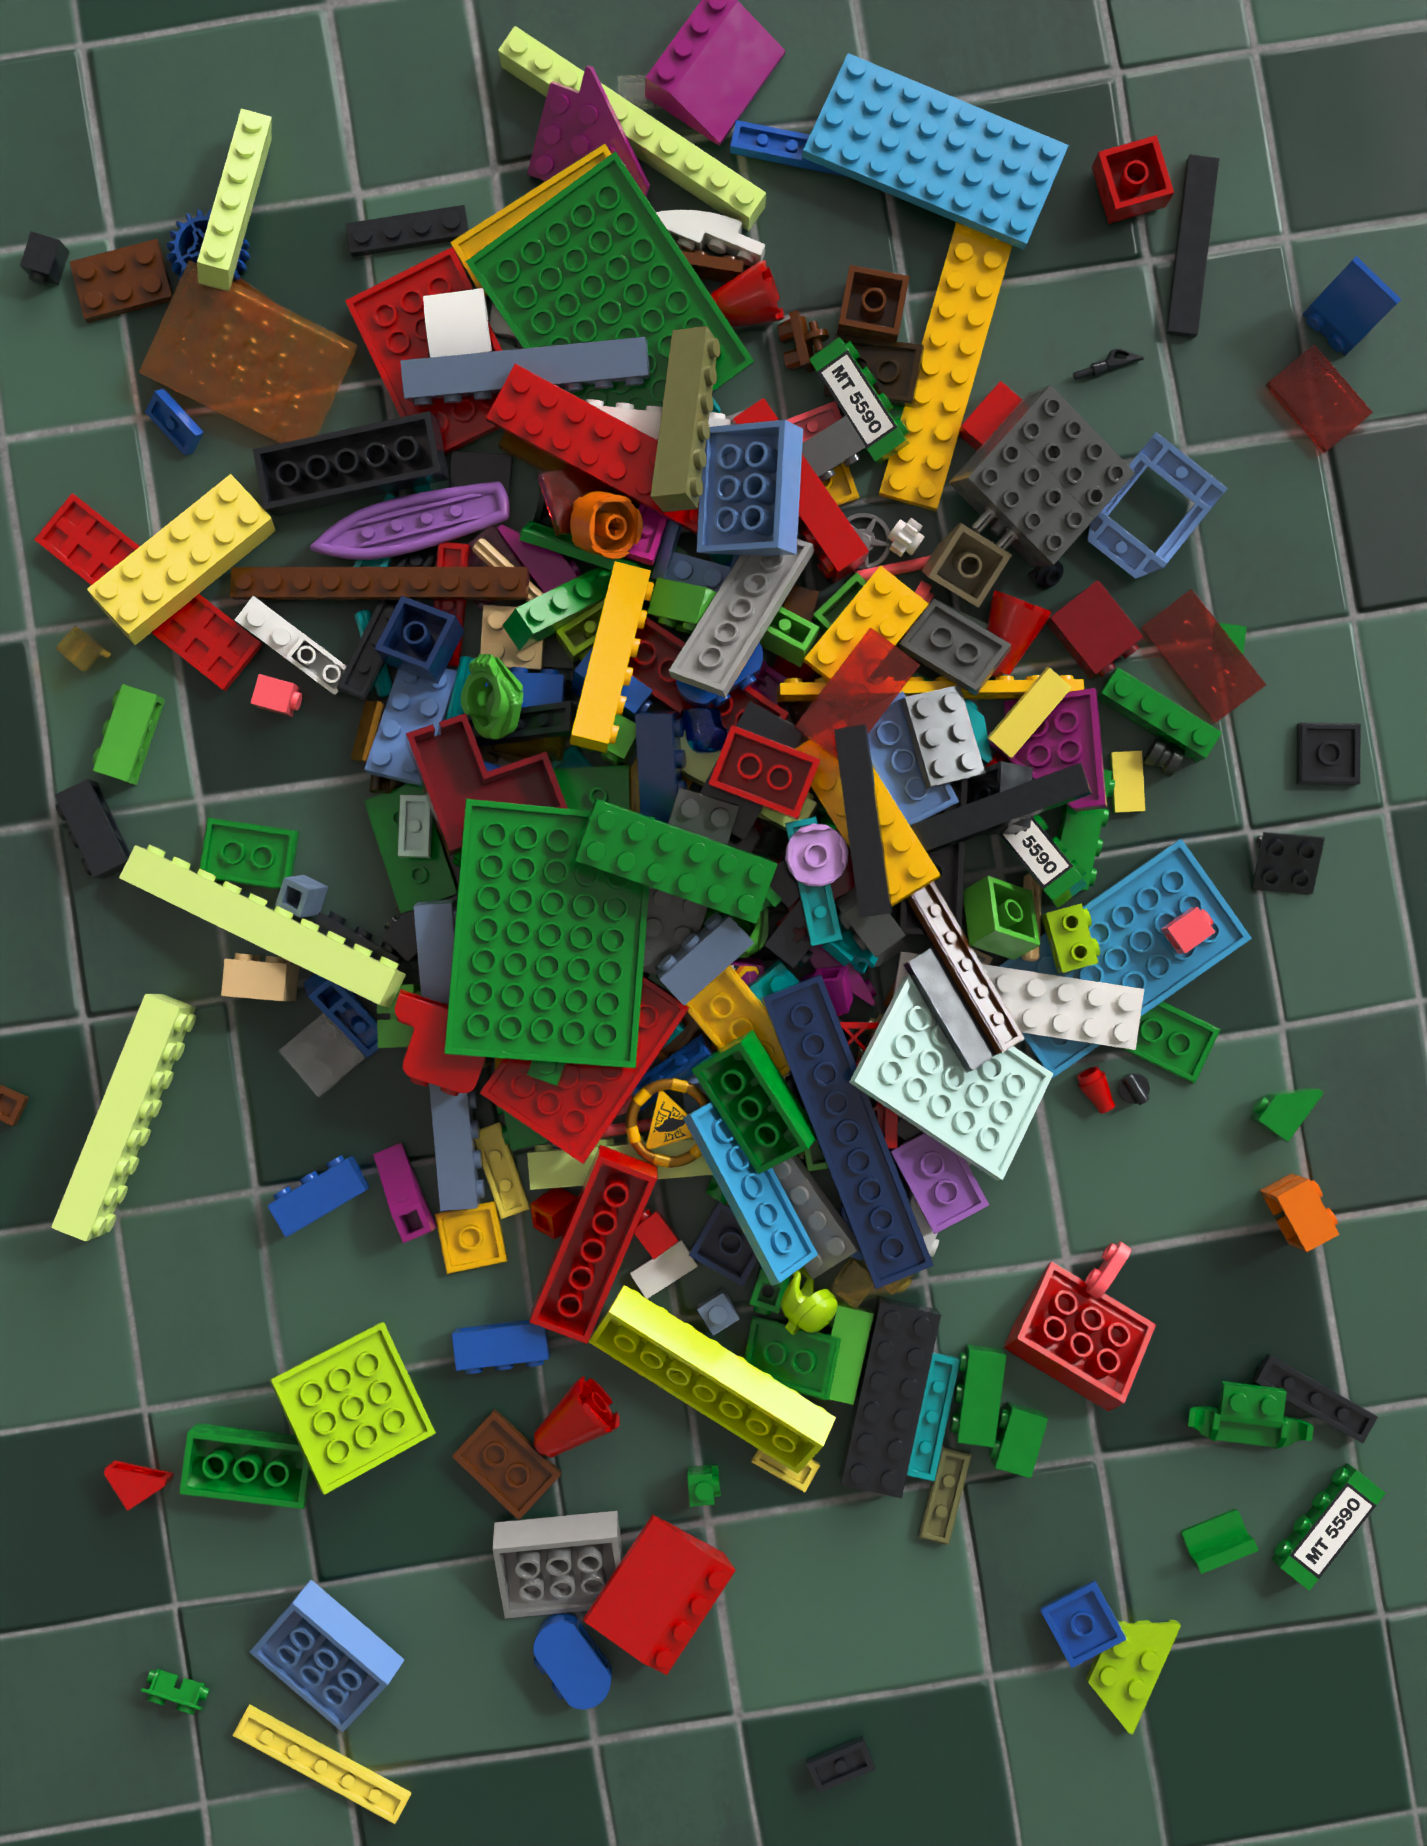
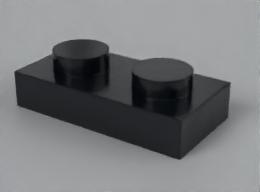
[806,1736,875,1794]

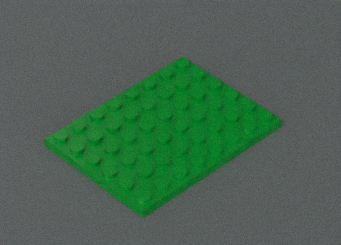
[465,151,755,410]
[444,799,655,1068]

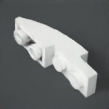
[656,210,765,266]
[235,596,347,695]

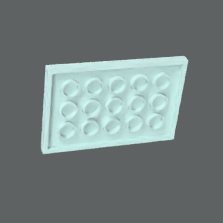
[849,975,1053,1181]

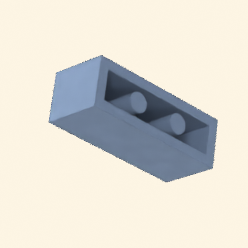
[655,912,754,1006]

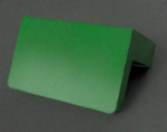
[1181,1509,1259,1574]

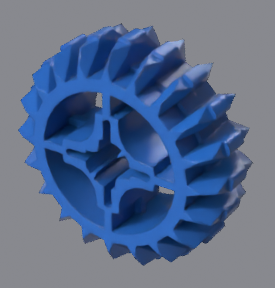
[166,209,250,294]

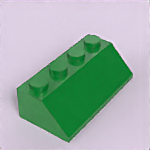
[691,1030,817,1175]
[179,1423,313,1509]

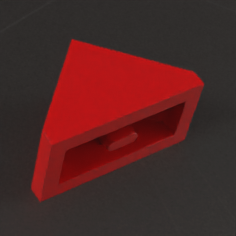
[104,1460,174,1511]

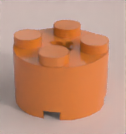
[570,491,643,559]

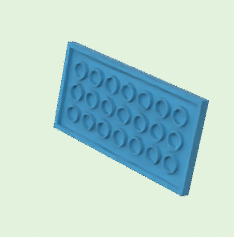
[802,53,1069,250]
[998,839,1252,1078]

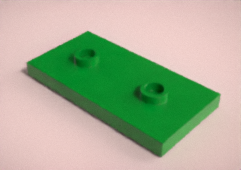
[553,765,631,811]
[364,784,458,915]

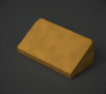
[351,701,386,763]

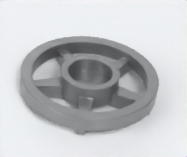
[847,513,892,570]

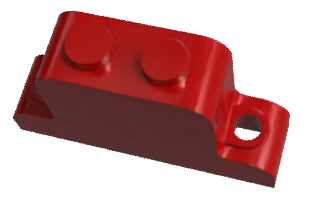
[395,989,486,1096]

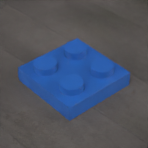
[1040,1580,1127,1668]

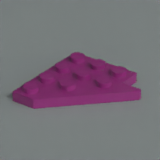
[527,65,650,197]
[987,688,1107,812]

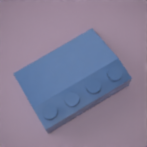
[697,420,803,556]
[249,1580,404,1733]

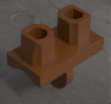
[777,310,829,372]

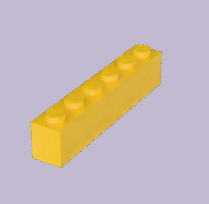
[570,561,654,753]

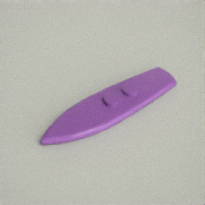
[310,481,510,560]

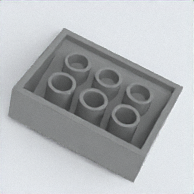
[492,1511,623,1619]

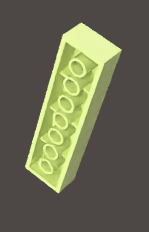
[51,994,196,1241]

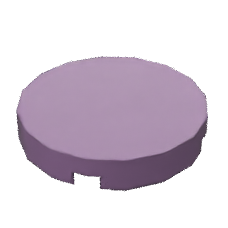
[785,824,848,887]

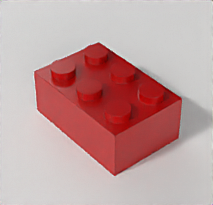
[709,725,821,820]

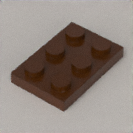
[69,239,175,323]
[451,1409,562,1520]

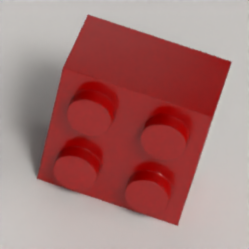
[1091,135,1174,224]

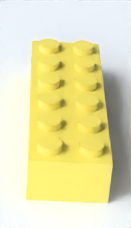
[87,474,276,645]

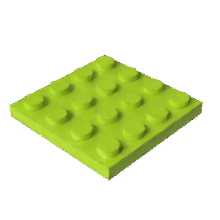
[269,1322,436,1495]

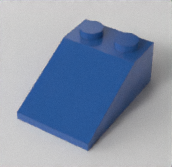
[1302,256,1401,356]

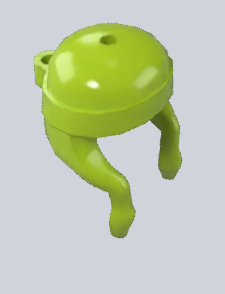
[780,1266,838,1335]

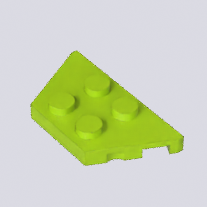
[1086,1620,1181,1735]

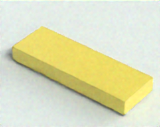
[987,667,1072,758]
[475,1122,531,1219]

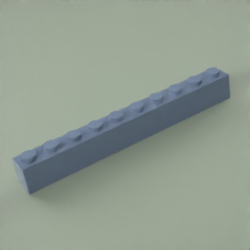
[414,899,485,1211]

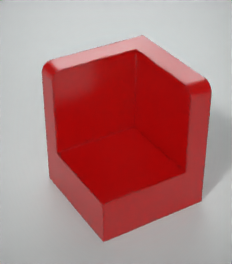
[530,1187,578,1240]

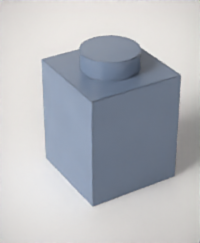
[275,875,329,918]
[697,1288,740,1336]

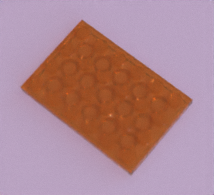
[139,260,358,443]

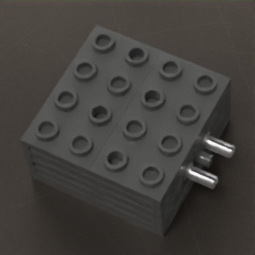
[949,385,1135,567]

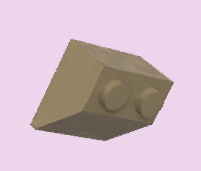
[922,523,1012,608]

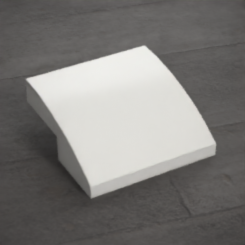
[423,288,492,358]

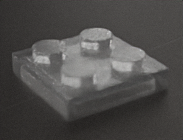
[279,1013,367,1097]

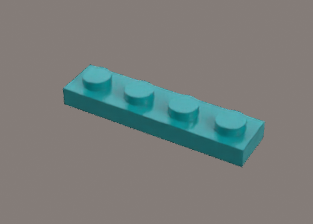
[785,817,842,946]
[907,1352,960,1481]

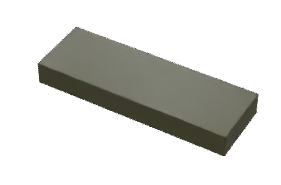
[918,1446,971,1545]

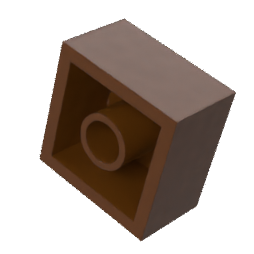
[837,265,910,342]

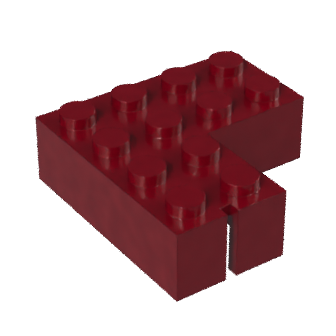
[406,713,568,857]

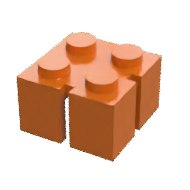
[1259,1173,1340,1252]

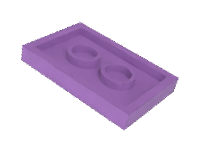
[890,1132,989,1234]

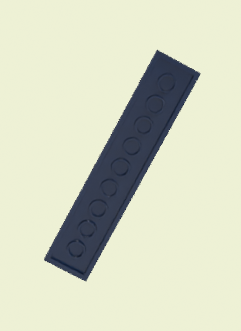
[761,974,934,1289]

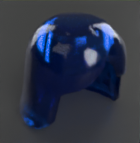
[681,708,729,754]

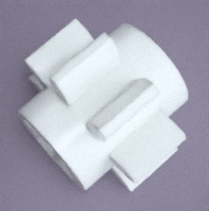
[887,518,925,557]

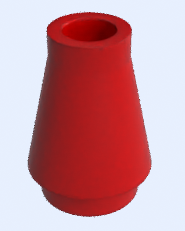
[1077,1066,1115,1114]

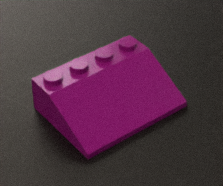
[645,0,786,146]

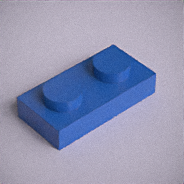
[145,388,204,456]

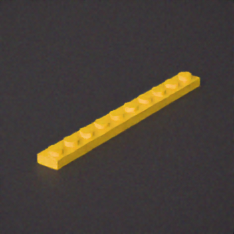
[776,675,1084,702]

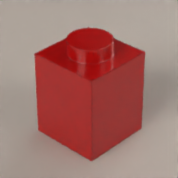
[634,1208,679,1260]

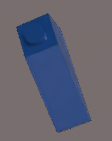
[303,974,379,1057]

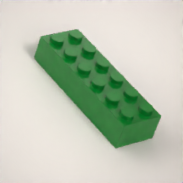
[574,798,778,924]

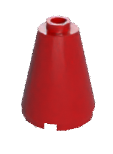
[710,260,785,327]
[987,590,1051,677]
[533,1376,620,1458]

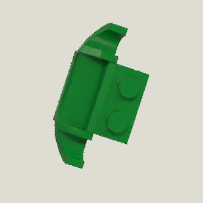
[1188,1381,1314,1449]

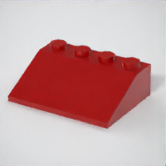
[1003,1261,1156,1412]
[583,1514,736,1675]

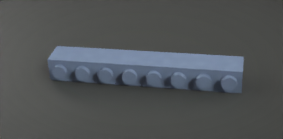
[400,337,651,406]

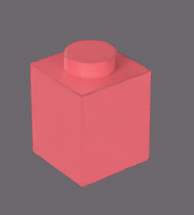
[251,674,302,717]
[1161,907,1215,954]

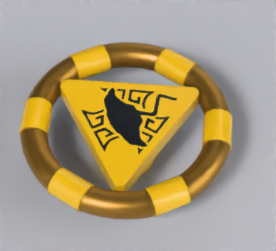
[625,1078,710,1168]

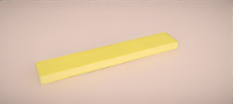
[232,1704,411,1824]

